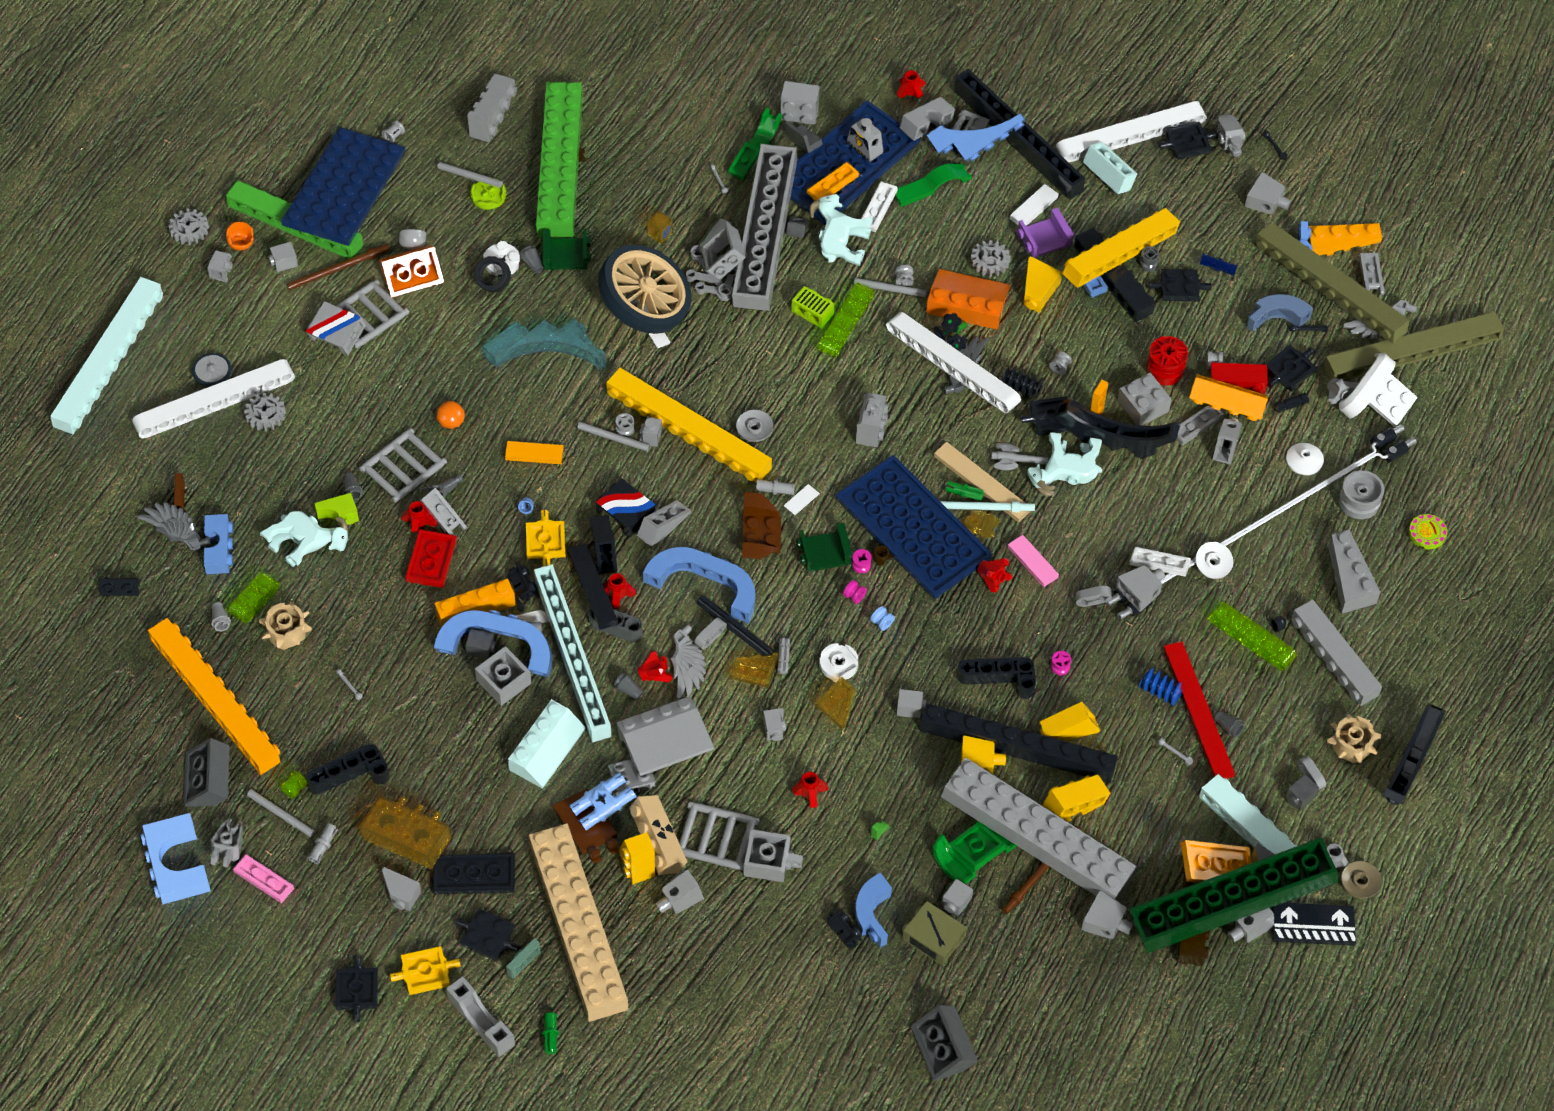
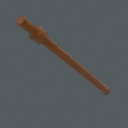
[286,244,390,290]
[1002,826,1080,914]

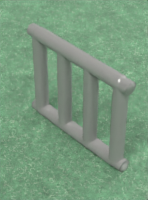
[336,279,410,349]
[359,428,447,503]
[679,802,760,871]

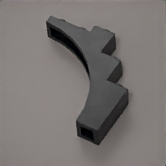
[1054,398,1180,459]
[1383,703,1446,805]

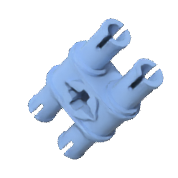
[569,772,636,831]

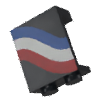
[596,479,655,538]

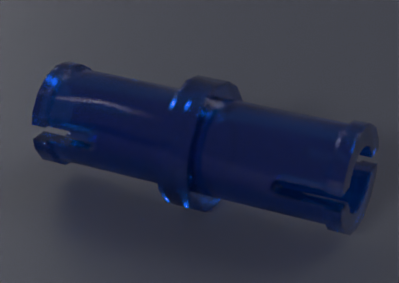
[1200,253,1238,276]

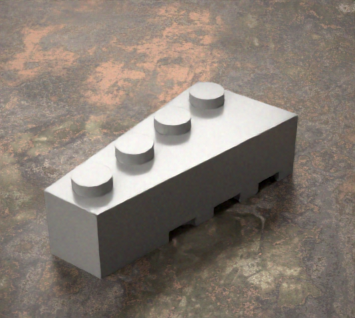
[468,74,517,142]
[1328,530,1380,614]

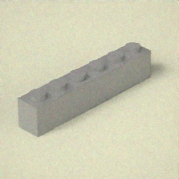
[1291,600,1382,706]

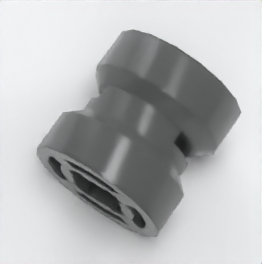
[1139,246,1159,272]

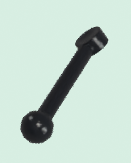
[1263,131,1287,160]
[1289,325,1328,332]
[504,577,525,612]

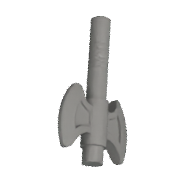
[991,443,1048,470]

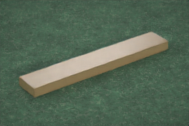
[934,442,1031,523]

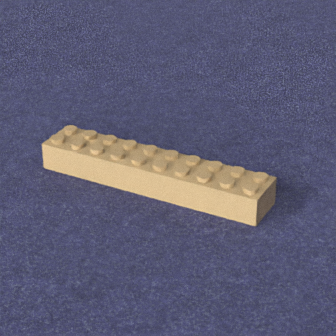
[529,823,628,1022]

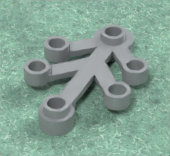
[686,245,737,301]

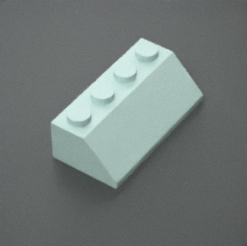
[508,699,586,789]

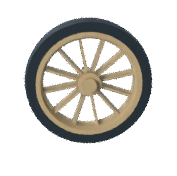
[598,245,692,334]

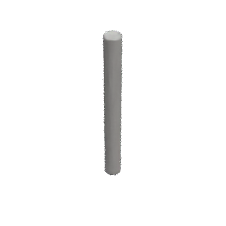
[437,162,502,188]
[854,278,927,297]
[577,422,650,452]
[247,789,315,837]

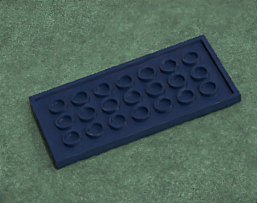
[790,100,920,225]
[281,127,405,246]
[835,455,993,600]

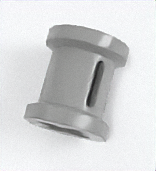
[381,120,405,143]

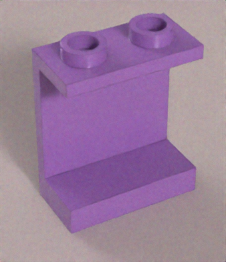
[1016,208,1074,258]

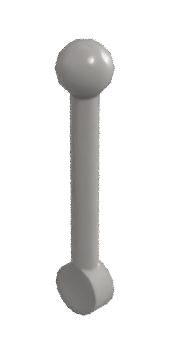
[710,164,728,194]
[336,669,363,700]
[1158,738,1193,765]

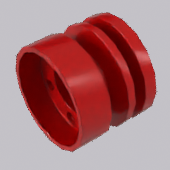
[1146,336,1188,386]

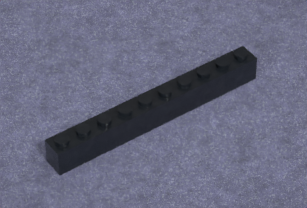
[954,69,1085,200]
[920,703,1118,784]

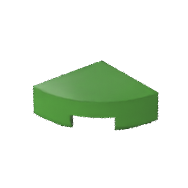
[871,820,889,840]

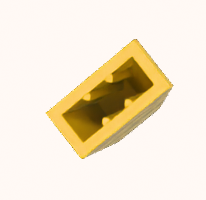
[1023,256,1062,313]
[1040,702,1100,741]

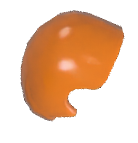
[226,221,254,251]
[436,401,465,429]

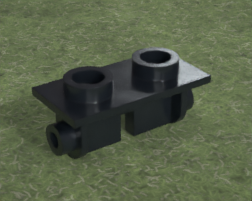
[508,561,539,602]
[99,576,140,596]
[826,908,865,949]

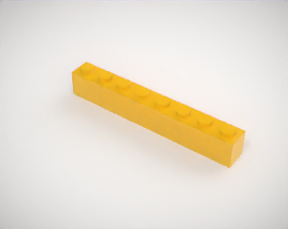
[1063,208,1180,288]

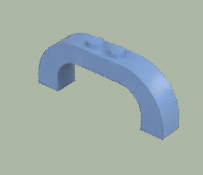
[643,547,755,623]
[434,610,552,677]

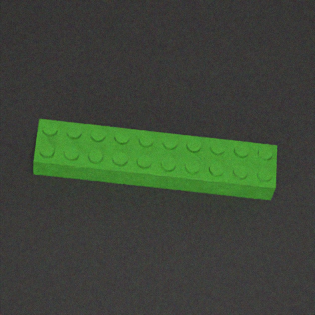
[536,82,583,237]

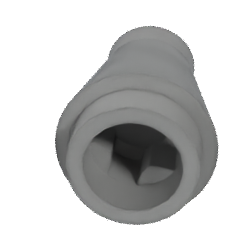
[211,602,231,631]

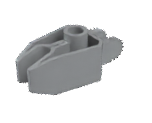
[1217,114,1245,157]
[210,818,243,868]

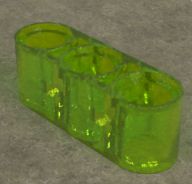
[228,572,280,623]

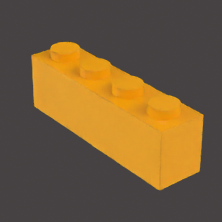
[1189,374,1268,421]
[435,579,516,628]

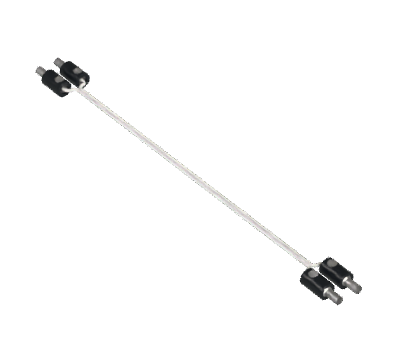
[1106,425,1416,620]

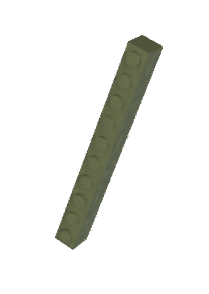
[1256,222,1409,343]
[1324,312,1504,381]

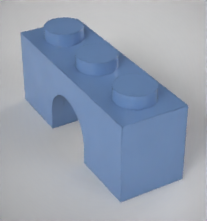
[204,514,233,574]

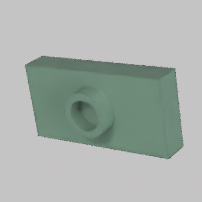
[506,938,541,979]

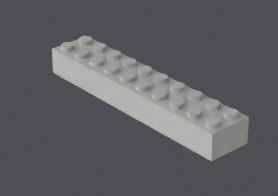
[732,144,797,311]
[941,757,1136,900]

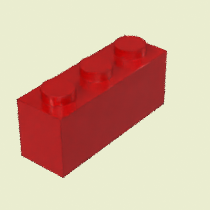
[1209,362,1268,394]

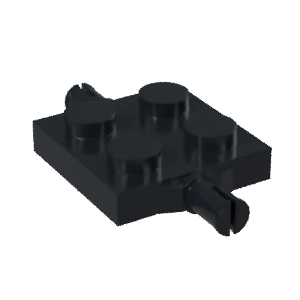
[1159,121,1218,160]
[1149,269,1211,302]
[1265,345,1317,391]
[1020,396,1069,436]
[455,908,521,962]
[335,955,378,1023]

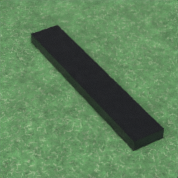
[567,543,618,630]

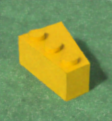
[1042,775,1111,822]
[619,832,655,885]

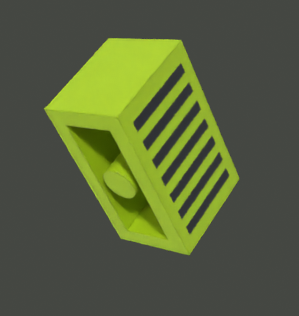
[791,286,835,329]

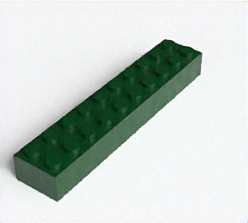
[1129,837,1338,954]

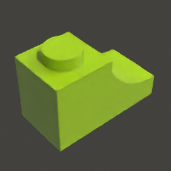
[314,493,359,525]

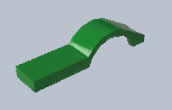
[728,107,782,181]
[894,164,972,207]

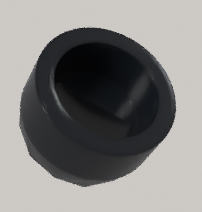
[1270,616,1287,632]

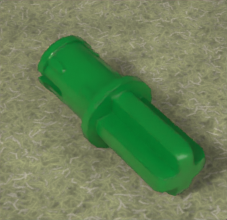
[946,480,984,501]
[542,1012,559,1055]

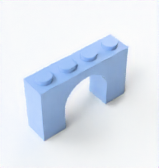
[141,813,210,904]

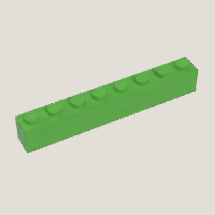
[226,180,363,259]

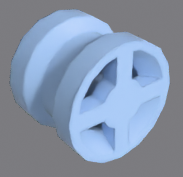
[870,606,895,631]

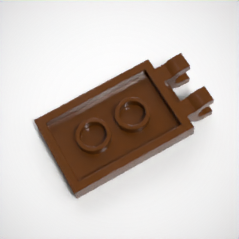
[553,788,619,864]

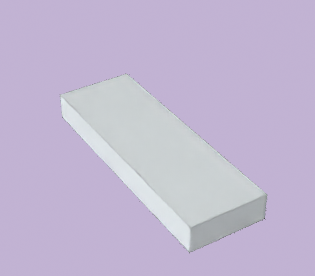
[861,181,898,232]
[1010,184,1058,226]
[1130,547,1191,577]

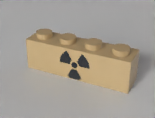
[629,795,687,875]

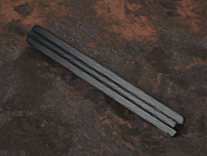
[697,595,773,659]

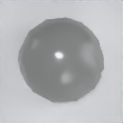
[399,229,426,251]

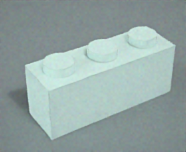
[1083,142,1137,194]

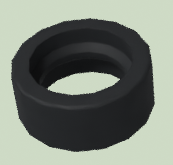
[474,256,511,292]

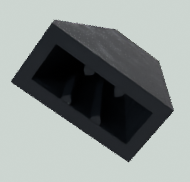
[589,515,618,574]

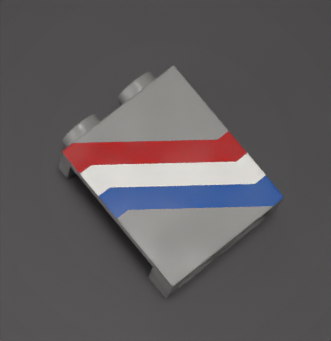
[306,301,366,355]

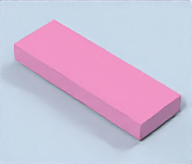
[1008,535,1059,587]
[233,854,294,904]

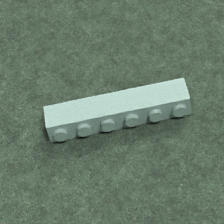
[1199,774,1298,854]

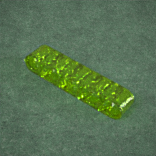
[818,283,875,357]
[1208,602,1297,671]

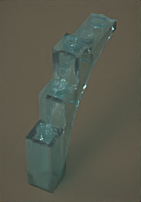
[483,319,606,370]

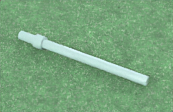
[940,501,1035,513]

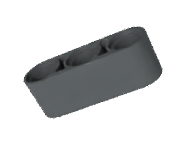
[589,608,643,642]

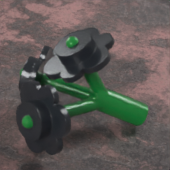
[933,313,967,351]

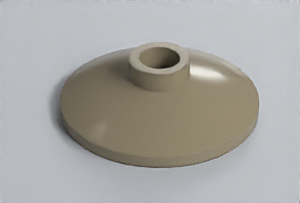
[1341,861,1382,899]

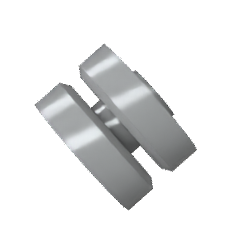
[1339,470,1384,520]

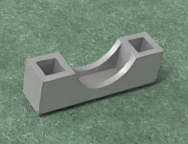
[446,976,515,1058]

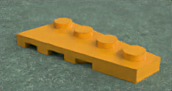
[1308,223,1382,256]

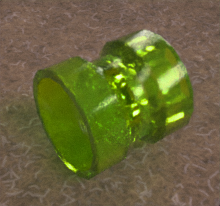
[280,771,308,799]

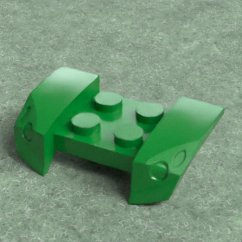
[933,819,1017,884]

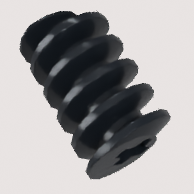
[1002,366,1044,398]

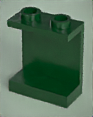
[543,229,591,270]
[796,523,853,572]

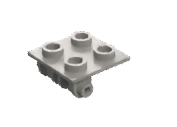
[608,759,656,795]

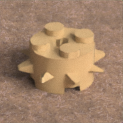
[259,602,312,650]
[1327,714,1381,763]

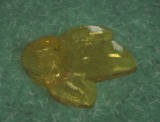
[964,510,1000,538]

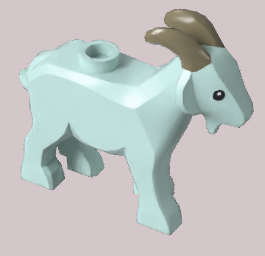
[809,194,873,266]
[1027,432,1102,496]
[260,511,349,567]

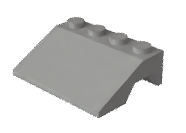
[617,696,714,776]

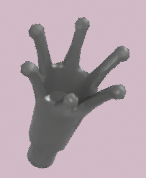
[420,474,463,497]

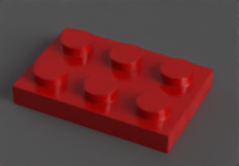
[405,529,457,588]

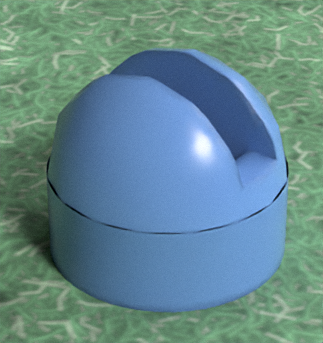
[518,497,534,514]

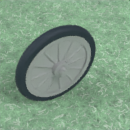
[192,353,232,387]

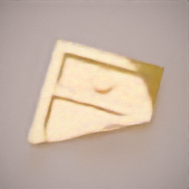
[731,652,779,688]
[815,677,856,730]

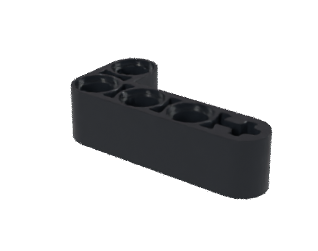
[957,657,1036,699]
[306,744,389,795]

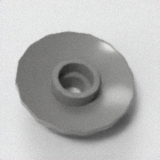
[736,410,773,442]

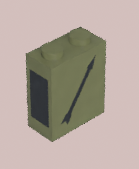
[902,901,967,966]

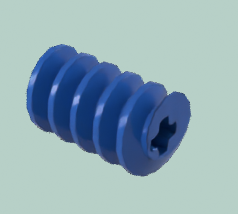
[1139,667,1183,706]

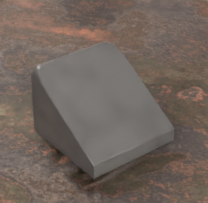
[786,216,809,238]

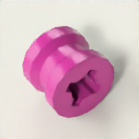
[852,549,872,573]
[843,580,867,604]
[1051,651,1071,675]

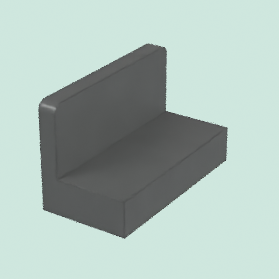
[785,121,823,153]

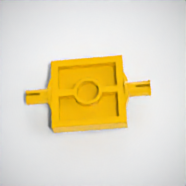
[526,510,566,567]
[390,946,461,995]

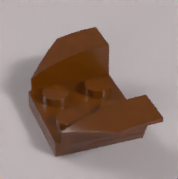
[742,492,781,560]

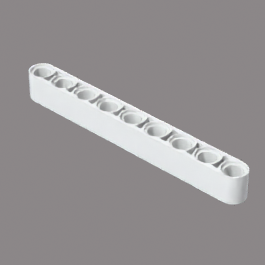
[1055,101,1206,162]
[886,312,1021,413]
[132,359,295,438]

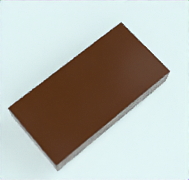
[174,473,185,512]

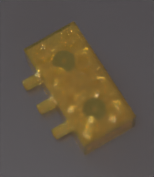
[359,795,452,869]

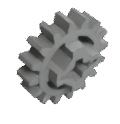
[169,209,209,245]
[971,240,1011,277]
[244,393,286,431]

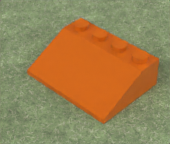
[926,269,1010,330]

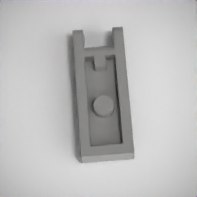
[1359,253,1384,295]
[420,488,467,536]

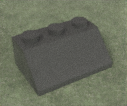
[183,738,230,807]
[911,1005,978,1081]

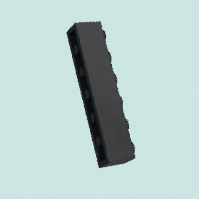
[1074,227,1155,323]

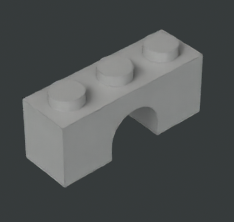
[900,97,955,141]

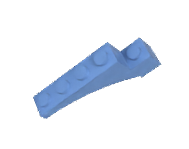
[927,114,1026,162]

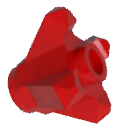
[896,70,926,99]
[401,501,437,533]
[978,558,1012,593]
[603,573,636,609]
[637,651,673,682]
[792,772,829,808]

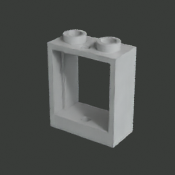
[700,221,746,280]

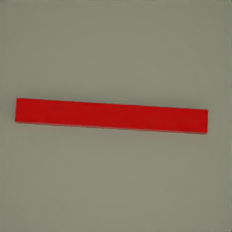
[1163,641,1235,779]

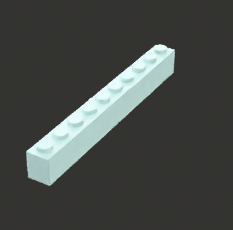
[50,277,163,434]
[534,564,611,742]

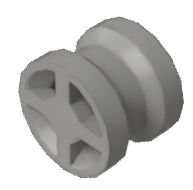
[895,265,914,287]
[1049,351,1072,375]
[1206,351,1223,369]
[615,413,634,437]

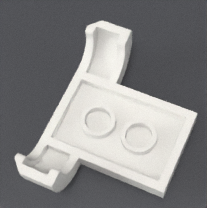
[1339,353,1418,426]

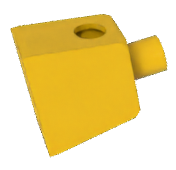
[961,736,1006,774]

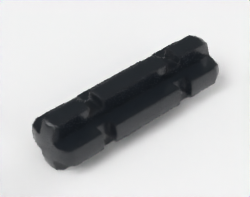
[1274,393,1309,413]

